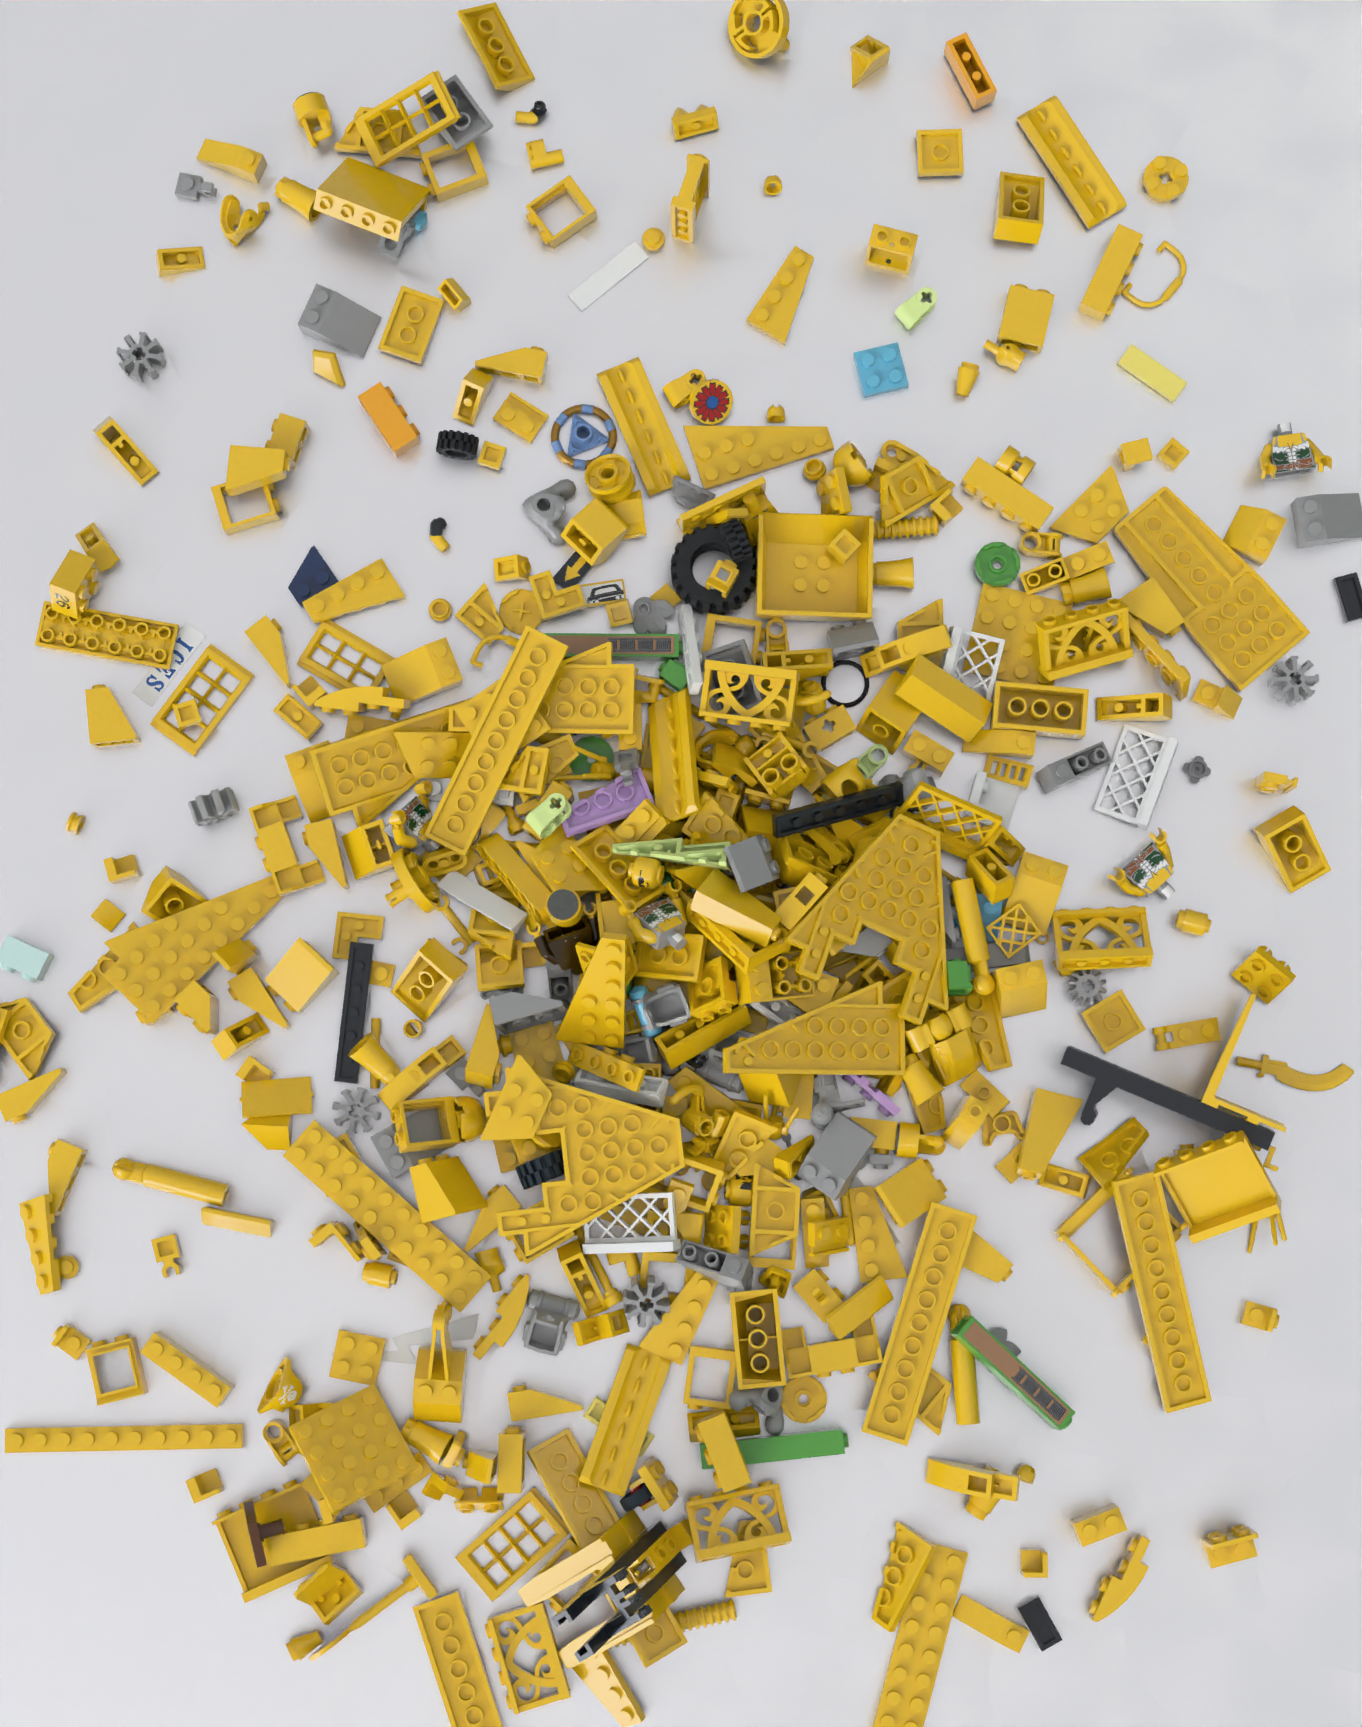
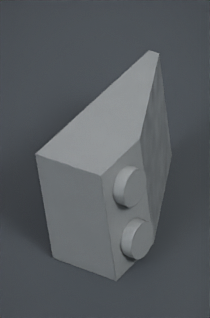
[421,74,493,152]
[298,283,382,358]
[1290,493,1362,549]
[702,639,767,722]
[488,991,568,1035]
[370,1109,449,1179]
[796,1111,877,1201]

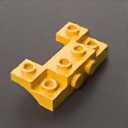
[248,795,326,897]
[781,1315,883,1379]

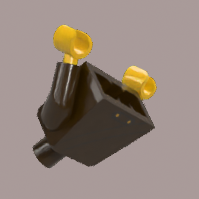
[527,902,600,975]

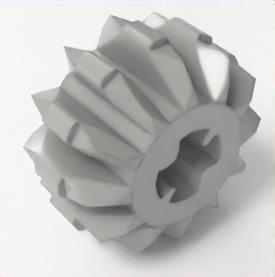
[1067,969,1107,1006]

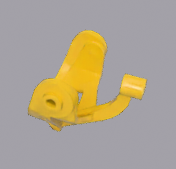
[220,195,270,246]
[694,728,739,776]

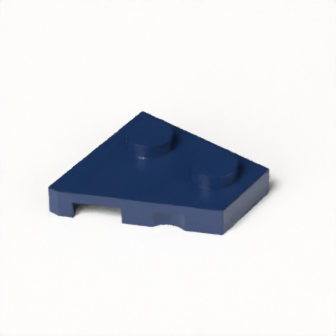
[288,546,339,608]

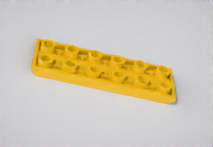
[1016,95,1127,230]
[596,357,691,497]
[35,601,179,670]
[648,687,701,823]
[579,1343,671,1497]

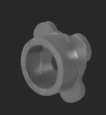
[1183,756,1211,783]

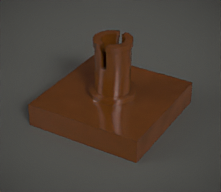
[243,1500,285,1568]

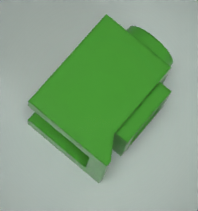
[658,659,688,691]
[946,958,973,996]

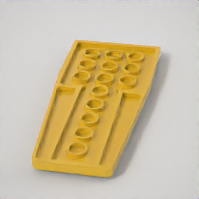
[1114,487,1310,693]

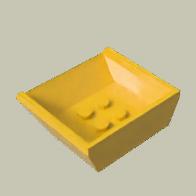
[756,512,874,622]

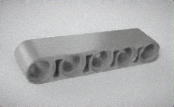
[946,940,1031,971]

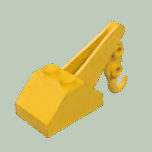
[413,1299,467,1423]

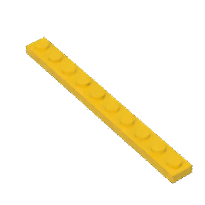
[5,1423,244,1453]

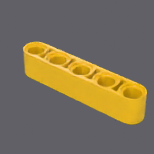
[476,833,551,924]

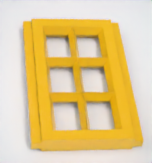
[297,620,396,690]

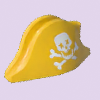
[257,1356,303,1414]

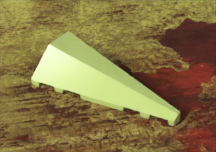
[612,838,732,871]

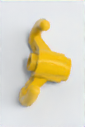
[796,671,831,715]
[669,1084,714,1149]

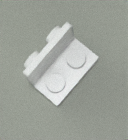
[963,770,1020,830]

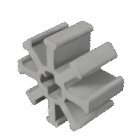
[116,332,166,383]
[1268,656,1319,706]
[188,787,240,826]
[332,1087,382,1135]
[622,1274,670,1328]

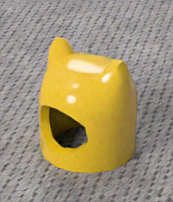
[820,758,873,799]

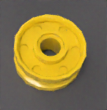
[584,454,636,504]

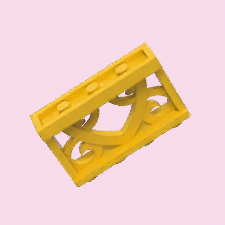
[670,153,710,244]
[1035,598,1133,681]
[698,659,801,731]
[686,879,791,975]
[1051,905,1153,971]
[684,1481,792,1564]
[485,1601,571,1715]

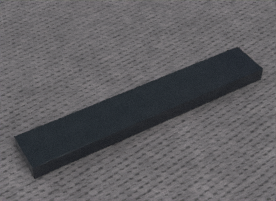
[772,781,903,839]
[334,942,375,1084]

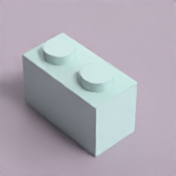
[0,935,54,982]

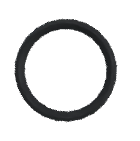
[821,660,869,708]

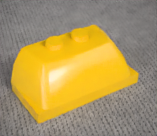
[773,835,851,888]
[729,1288,786,1390]

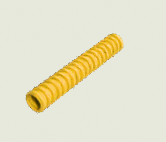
[873,515,939,541]
[609,1599,737,1649]

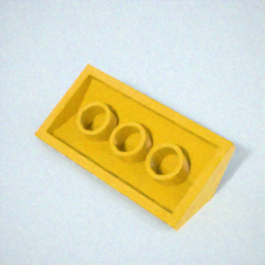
[457,2,535,91]
[894,654,993,743]
[570,824,665,911]

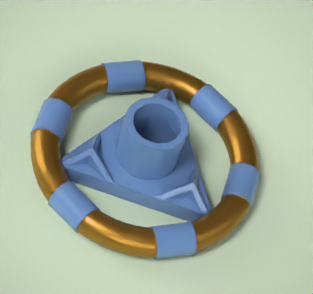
[551,404,617,469]

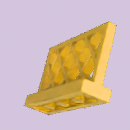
[676,476,768,536]
[893,781,1002,860]

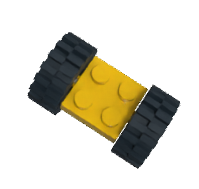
[511,1138,565,1190]

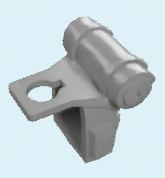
[879,768,937,818]
[618,1025,681,1076]
[695,1031,750,1094]
[810,1074,866,1130]
[522,1289,581,1356]

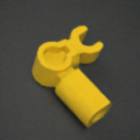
[687,1109,731,1156]

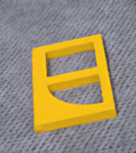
[639,1209,704,1303]

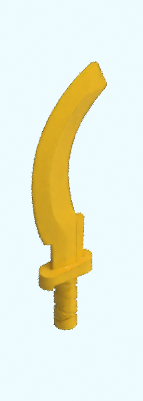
[1236,1054,1354,1091]

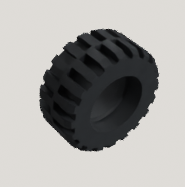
[671,523,757,615]

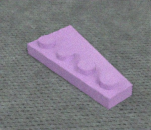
[561,766,655,837]
[842,1075,901,1117]

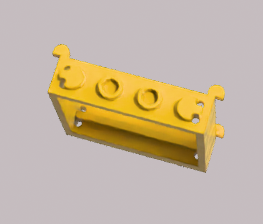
[1053,1166,1188,1298]

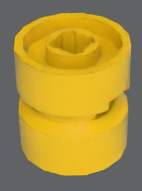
[995,445,1036,485]

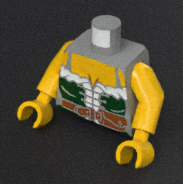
[1259,422,1332,479]
[383,781,441,853]
[1108,827,1175,900]
[619,879,687,950]

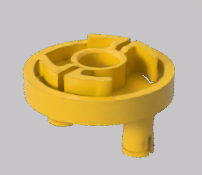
[728,0,790,59]
[385,847,441,913]

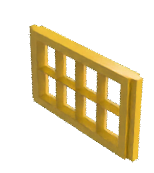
[354,70,461,168]
[150,643,255,757]
[455,1487,570,1602]

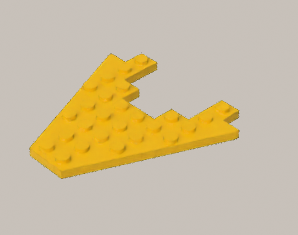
[783,814,949,1025]
[483,1067,685,1256]

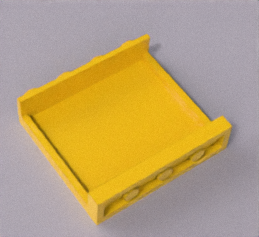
[313,157,430,242]
[1154,1130,1282,1244]
[212,1479,336,1603]

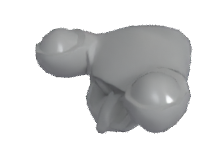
[522,479,576,544]
[729,1386,784,1435]

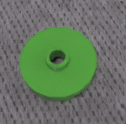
[974,542,1020,587]
[570,736,614,782]

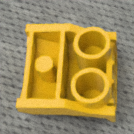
[605,489,647,541]
[743,731,810,799]
[929,1026,983,1087]

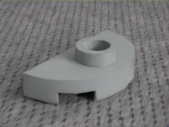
[672,475,716,508]

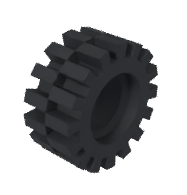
[436,430,479,460]
[719,518,753,564]

